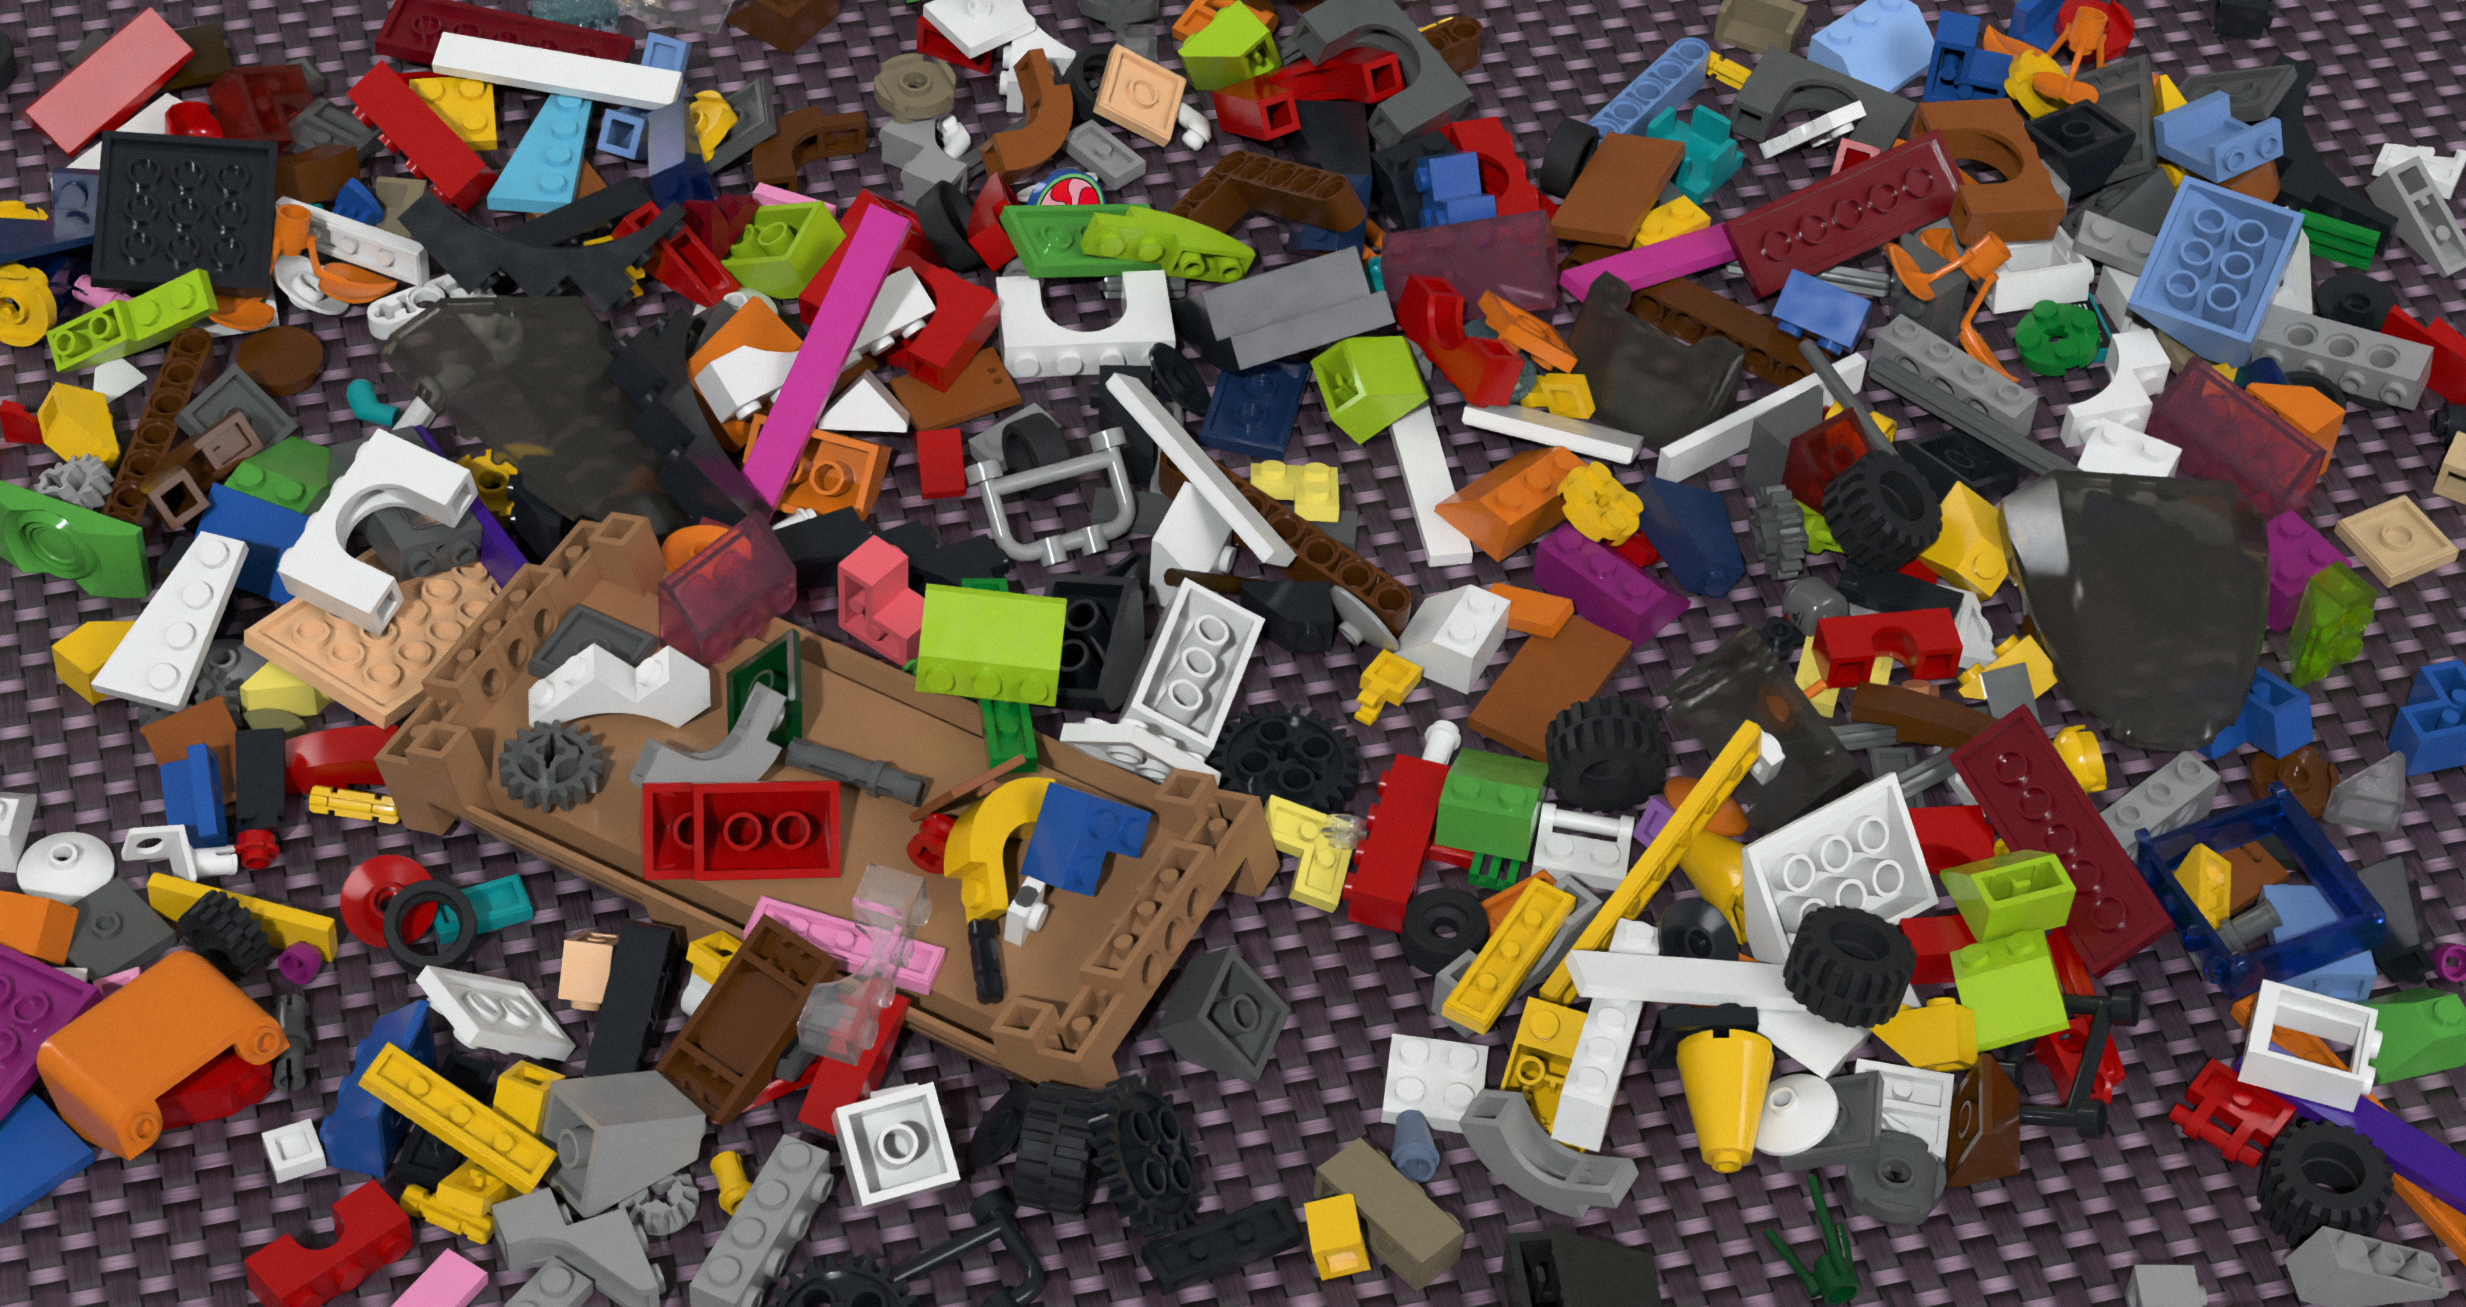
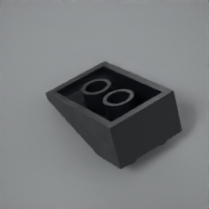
[1899,428,2031,506]

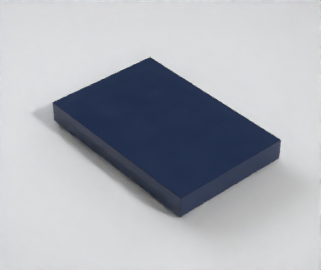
[1198,358,1311,462]

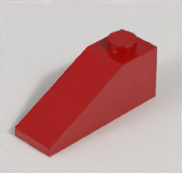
[155,1045,274,1131]

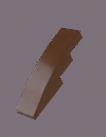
[1851,681,2000,750]

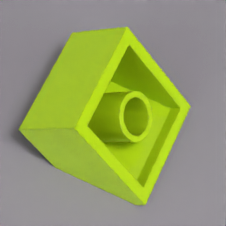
[1950,927,2070,1053]

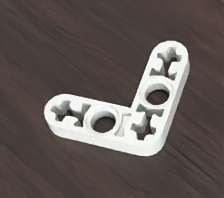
[367,274,523,363]

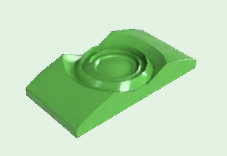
[0,480,153,598]

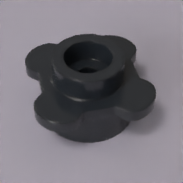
[1752,616,1806,661]

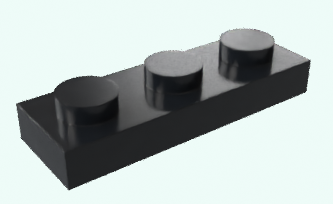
[395,1053,497,1190]
[1141,1196,1301,1296]

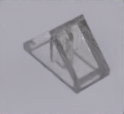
[2323,750,2405,834]

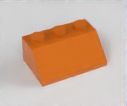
[686,296,803,453]
[739,413,892,521]
[1434,446,1588,563]

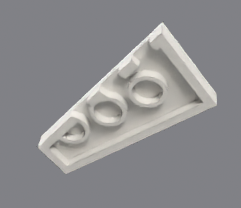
[91,531,249,712]

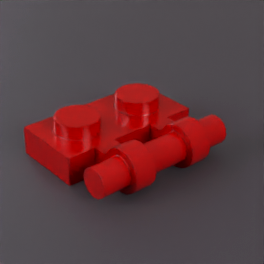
[2168,1058,2297,1170]

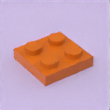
[1477,290,1578,374]

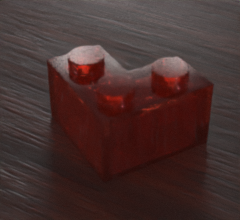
[207,64,314,154]

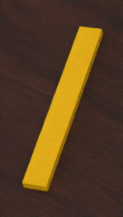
[1539,719,1761,1008]

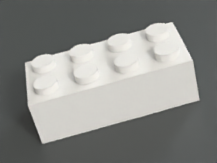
[1116,578,1265,760]

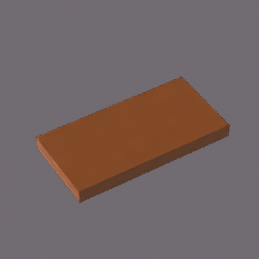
[1548,132,1686,248]
[1467,614,1633,763]

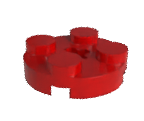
[2053,0,2134,64]

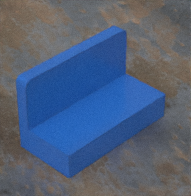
[2007,0,2065,53]
[160,743,230,849]

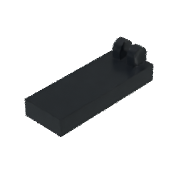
[1836,554,1964,623]

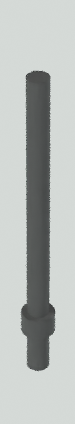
[1798,339,1900,456]

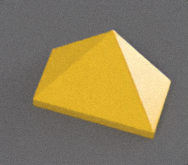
[2157,843,2231,935]

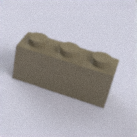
[1313,1137,1465,1292]

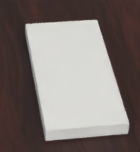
[1462,403,1644,465]

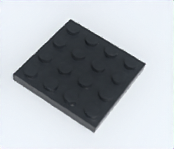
[91,130,278,298]

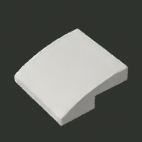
[1756,1009,1872,1080]

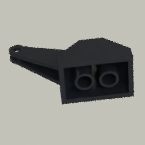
[1028,552,1151,712]

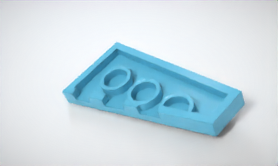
[487,93,594,213]

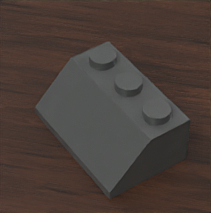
[2059,167,2176,274]

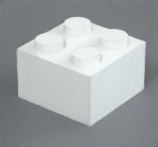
[831,1082,960,1213]

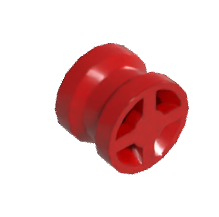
[906,813,956,874]

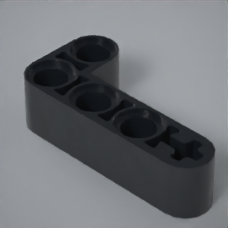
[583,919,682,1078]

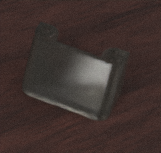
[1555,271,1746,455]
[1661,623,1870,837]

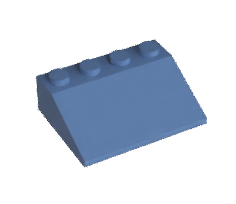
[2127,175,2305,372]

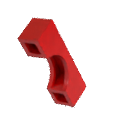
[1449,116,1551,262]
[1394,274,1525,408]

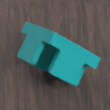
[1646,104,1744,206]

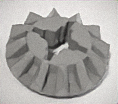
[618,1171,699,1236]

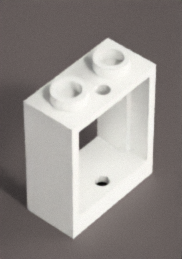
[1965,225,2094,314]
[2237,979,2383,1112]

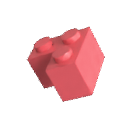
[838,535,925,668]

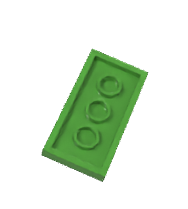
[999,204,1162,278]

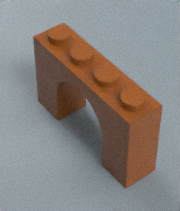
[1909,98,2065,245]

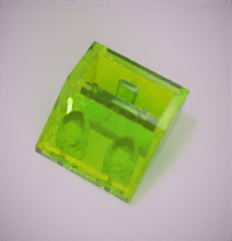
[2289,560,2379,689]

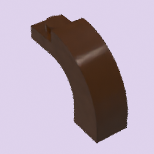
[752,105,866,194]
[274,143,361,208]
[140,409,264,531]

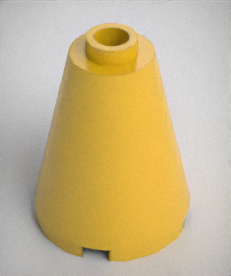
[1678,829,1748,945]
[1676,1029,1774,1173]

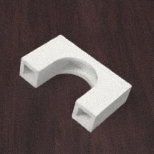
[995,270,1176,378]
[277,428,479,636]

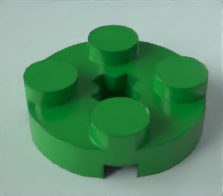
[2014,300,2100,376]

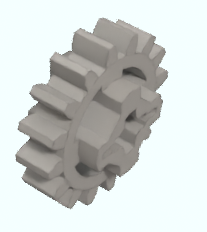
[28,453,114,511]

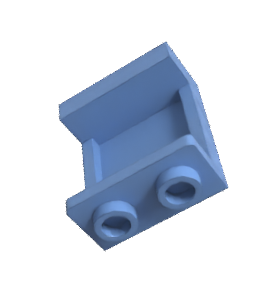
[2153,90,2284,184]
[2256,884,2377,1002]

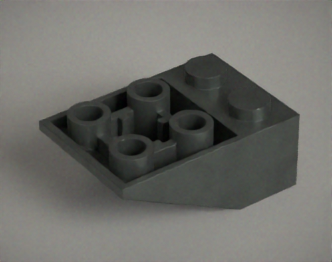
[1501,1230,1662,1307]

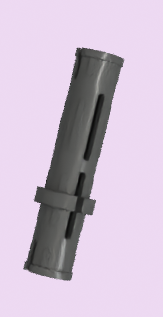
[785,736,928,807]

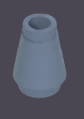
[1390,1110,1440,1183]

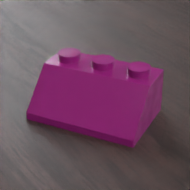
[1532,522,1691,652]

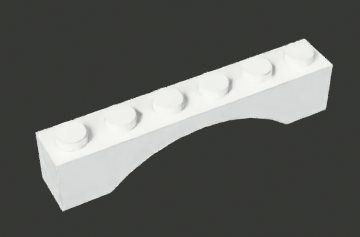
[694,266,936,424]
[1550,917,1661,1152]

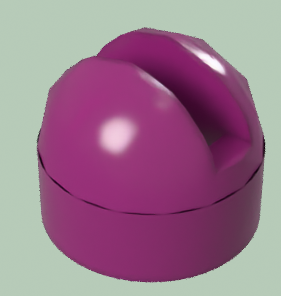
[278,941,322,985]
[2433,943,2466,982]

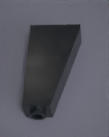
[1282,100,1373,217]

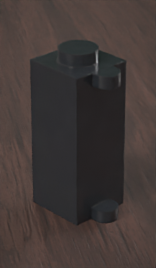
[2357,856,2437,985]

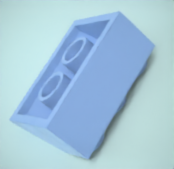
[1807,0,1934,94]

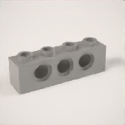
[2251,304,2434,411]
[1868,314,2039,437]
[2100,750,2221,867]

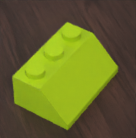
[915,583,1067,706]

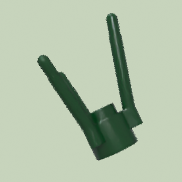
[1764,1174,1861,1306]

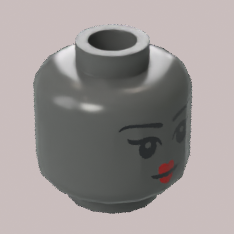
[1782,576,1848,637]

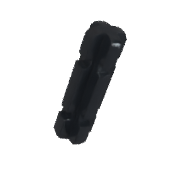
[967,918,1004,1005]

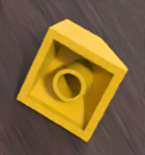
[1915,481,2029,603]

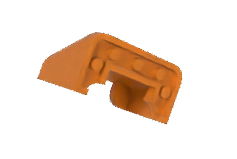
[36,950,290,1161]

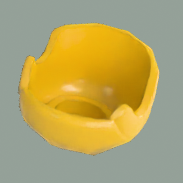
[2053,724,2107,794]

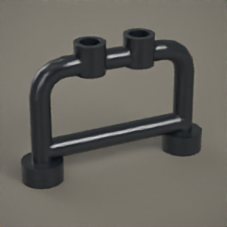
[1996,987,2141,1140]
[854,1189,1045,1307]

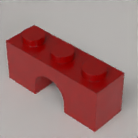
[1811,607,1963,689]
[244,1179,413,1307]

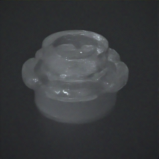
[1320,814,1367,850]

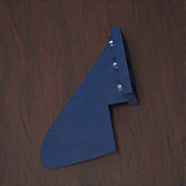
[0,167,99,264]

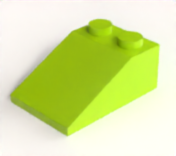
[720,201,846,299]

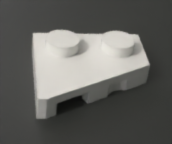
[1854,1058,1954,1164]

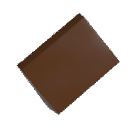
[1946,1052,2020,1188]

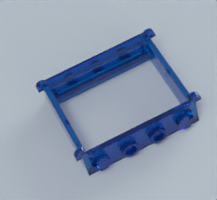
[2134,780,2386,1000]

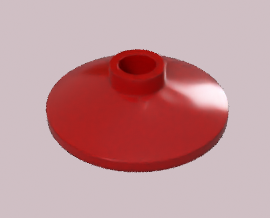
[340,855,438,949]

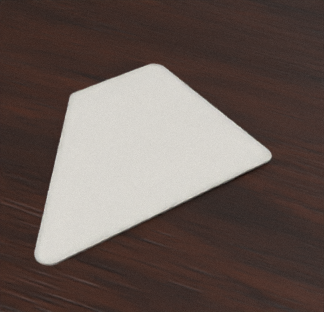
[93,358,147,404]

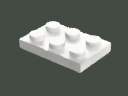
[1059,718,1221,786]
[416,965,576,1061]

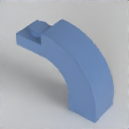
[596,32,692,160]

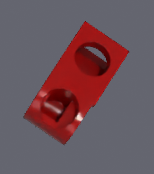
[2033,1017,2112,1108]

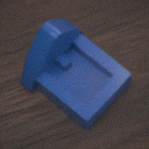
[332,177,385,227]

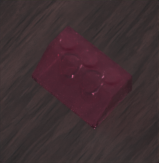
[658,510,797,669]

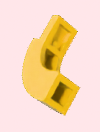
[944,777,1056,925]
[435,1060,566,1218]

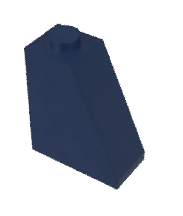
[1634,475,1745,599]

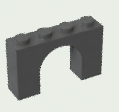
[1290,0,1473,149]
[1729,45,1917,153]

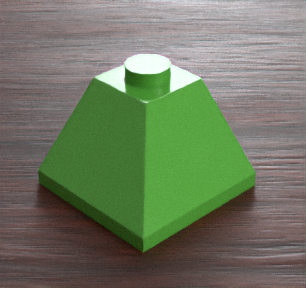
[2351,987,2466,1085]

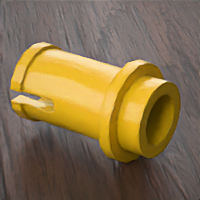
[710,1151,753,1216]

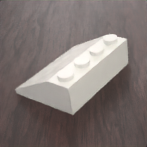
[1741,772,1939,965]

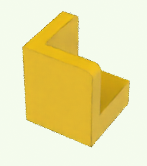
[1304,1193,1371,1281]

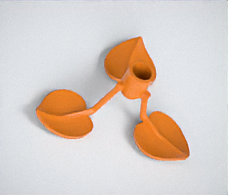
[1983,6,2169,105]
[208,204,397,331]
[1883,228,2020,383]

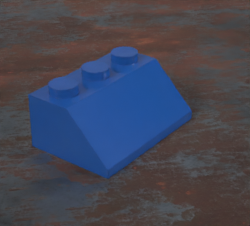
[319,999,437,1179]

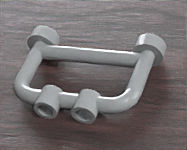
[964,426,1136,568]

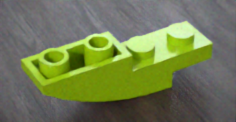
[1080,206,1255,284]
[46,268,219,373]

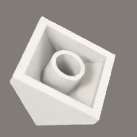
[818,369,910,432]

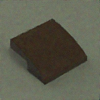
[157,23,234,92]

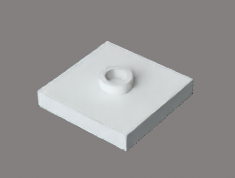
[923,0,1036,59]

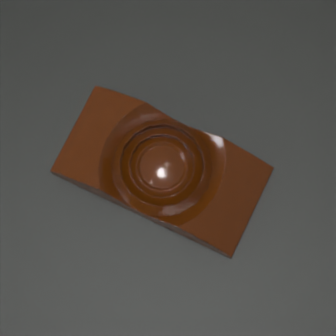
[653,913,840,1127]

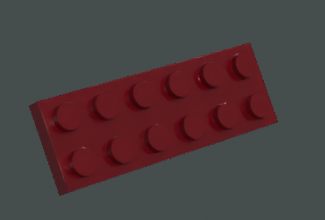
[375,0,635,65]
[1721,128,1966,301]
[1947,703,2177,980]

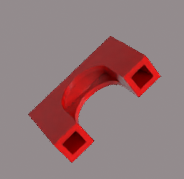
[1211,47,1404,141]
[798,226,1000,393]
[1898,805,1995,985]

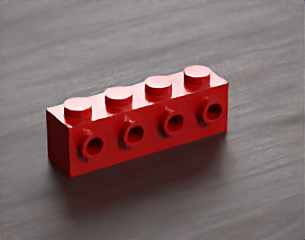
[346,59,499,214]
[1342,753,1451,934]

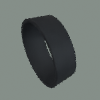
[916,180,985,272]

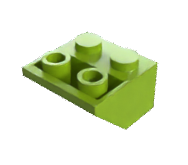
[1177,0,1282,90]
[1310,336,1429,445]
[1939,849,2076,944]

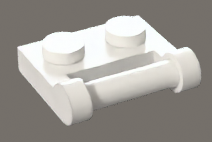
[1531,802,1635,891]

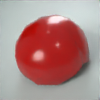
[165,101,230,139]

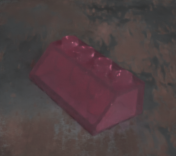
[1381,210,1558,331]
[2144,355,2327,526]

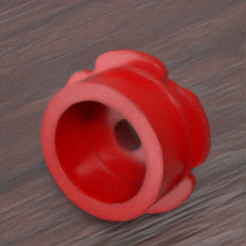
[232,829,280,869]

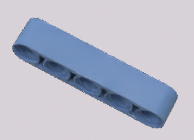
[1587,37,1710,148]

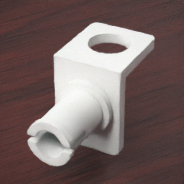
[121,824,237,882]

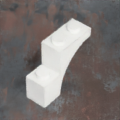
[2060,328,2171,448]
[528,643,711,729]

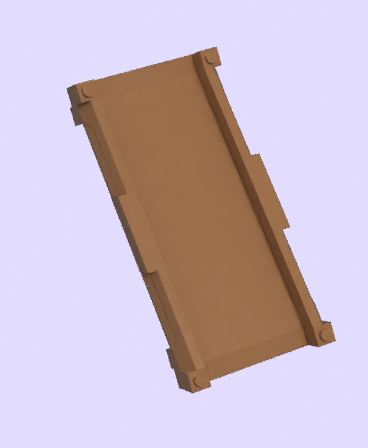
[374,511,1280,1092]

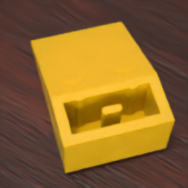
[1500,996,1588,1154]

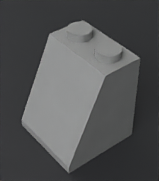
[541,1070,706,1218]

